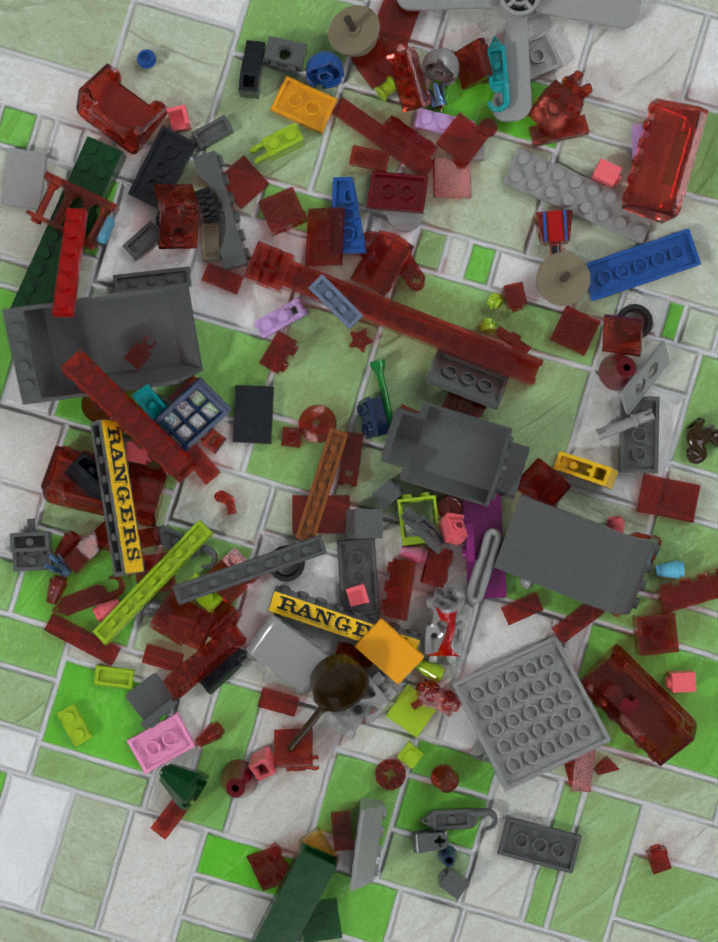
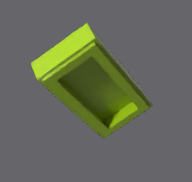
[94,664,135,689]

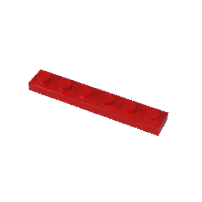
[52,208,88,317]

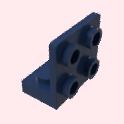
[357,396,389,439]

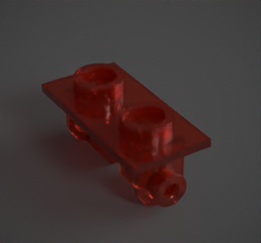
[335,642,373,669]

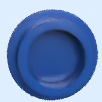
[137,49,156,69]

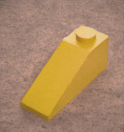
[553,451,618,490]

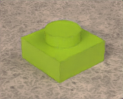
[397,741,424,769]

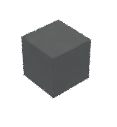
[346,509,383,539]

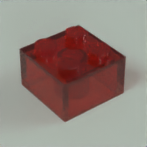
[632,611,679,656]

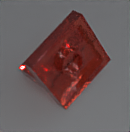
[454,38,493,90]

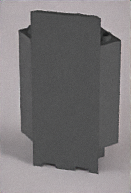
[380,401,530,507]

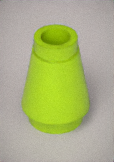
[416,660,446,683]

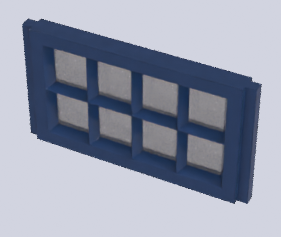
[153,377,232,452]

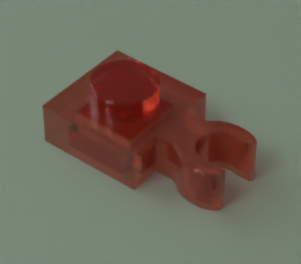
[124,335,157,370]

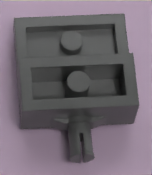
[10,519,53,572]

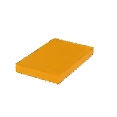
[270,75,338,135]
[355,618,424,685]

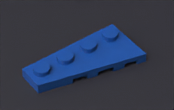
[329,176,367,254]

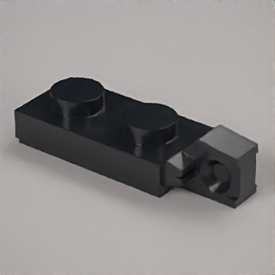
[198,648,248,695]

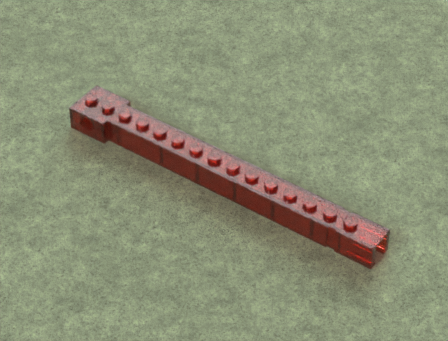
[244,241,544,387]

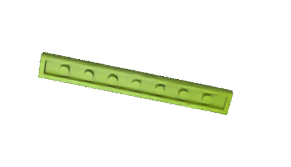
[92,519,214,645]

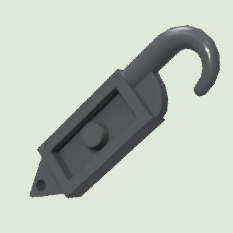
[147,525,218,569]
[420,807,498,831]

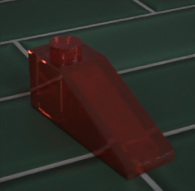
[62,521,109,574]

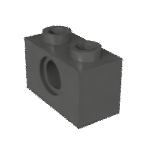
[264,36,307,73]

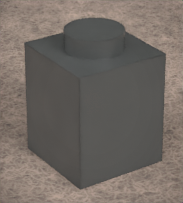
[372,479,402,509]
[437,866,469,900]

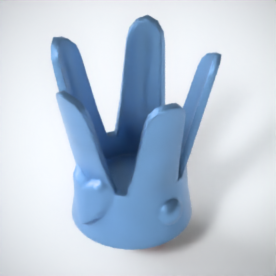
[425,82,447,112]
[44,554,72,578]

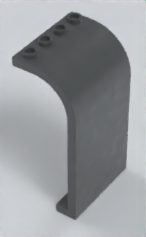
[494,493,661,615]

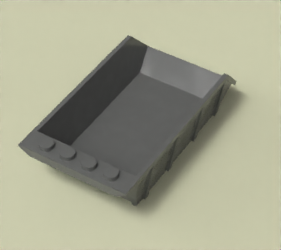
[2,283,203,405]

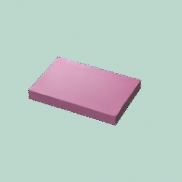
[127,712,196,774]

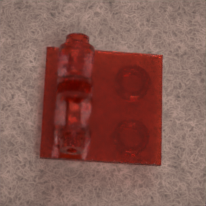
[246,842,289,891]

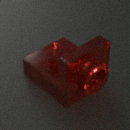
[645,844,672,874]

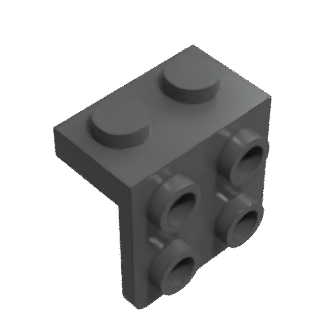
[126,673,178,729]

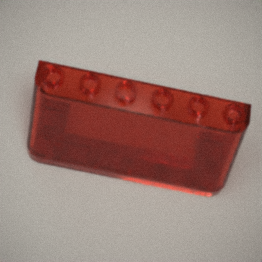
[621,98,708,224]
[41,445,168,527]
[579,644,697,766]

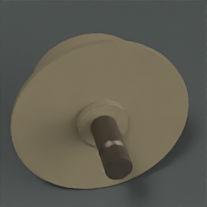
[328,5,380,57]
[536,252,590,306]

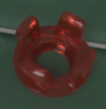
[561,70,593,105]

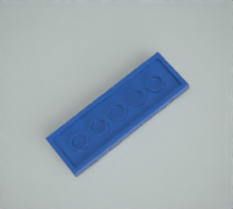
[585,228,701,302]

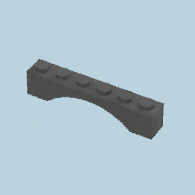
[193,151,251,271]

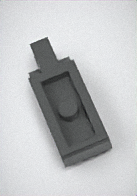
[400,507,449,554]

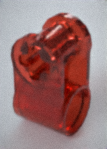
[393,253,425,291]

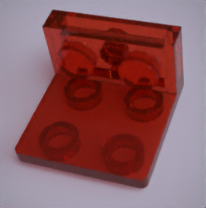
[258,187,308,237]
[149,591,203,647]

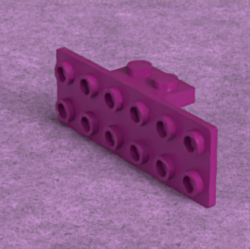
[462,494,507,599]

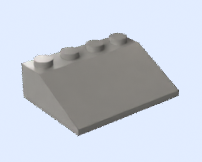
[350,797,387,891]

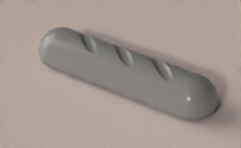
[465,528,502,605]

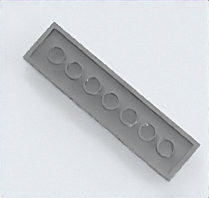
[502,147,658,245]

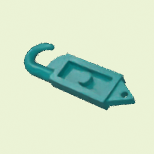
[486,36,510,112]

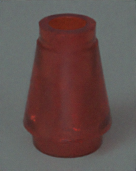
[54,530,82,559]
[46,574,68,605]
[195,721,225,748]

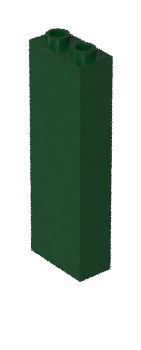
[251,842,337,942]

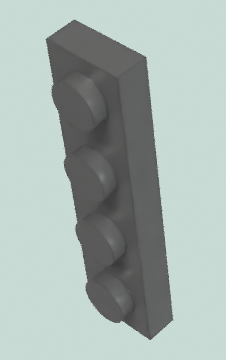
[113,266,192,294]

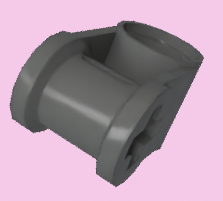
[411,829,449,853]

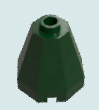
[159,763,209,811]

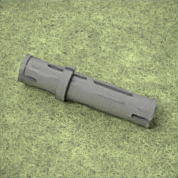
[596,408,655,441]

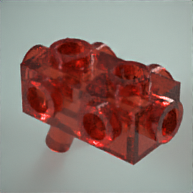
[411,679,461,717]

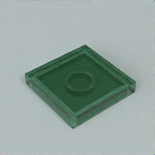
[303,897,343,942]

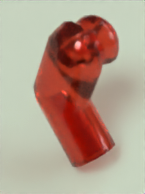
[214,490,237,515]

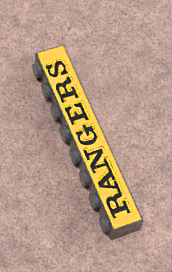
[90,418,145,577]
[267,585,422,649]

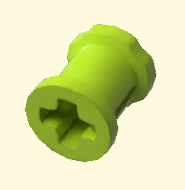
[374,76,400,102]

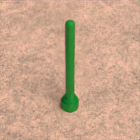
[370,359,393,428]

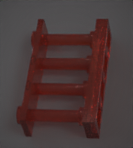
[26,171,120,250]

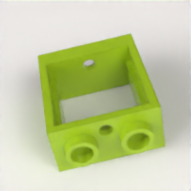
[397,492,440,546]

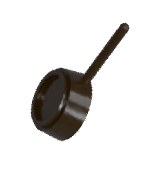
[287,654,369,752]

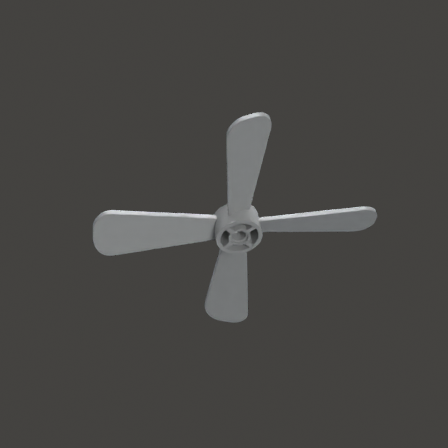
[397,0,641,122]

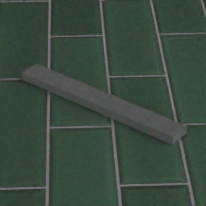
[172,535,327,605]

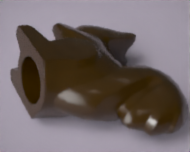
[686,417,718,464]

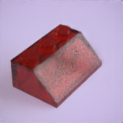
[386,46,431,113]
[350,230,414,297]
[380,558,417,621]

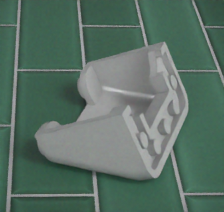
[245,613,332,695]

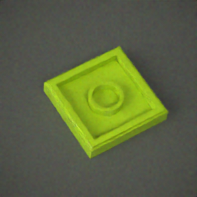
[385,684,439,738]

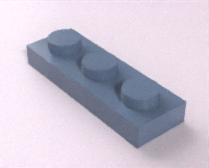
[309,274,363,330]

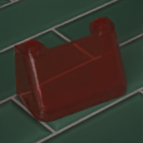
[76,63,168,155]

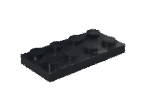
[128,126,197,210]

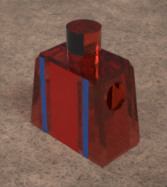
[534,210,573,255]

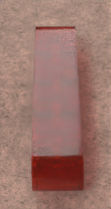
[163,623,246,699]

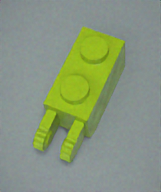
[249,122,305,165]

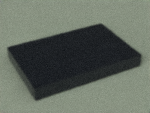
[233,385,274,444]

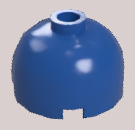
[306,51,344,89]

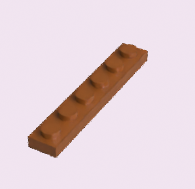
[295,428,349,541]

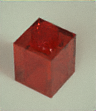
[502,282,527,313]

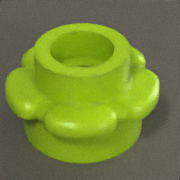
[487,292,504,310]
[479,318,497,333]

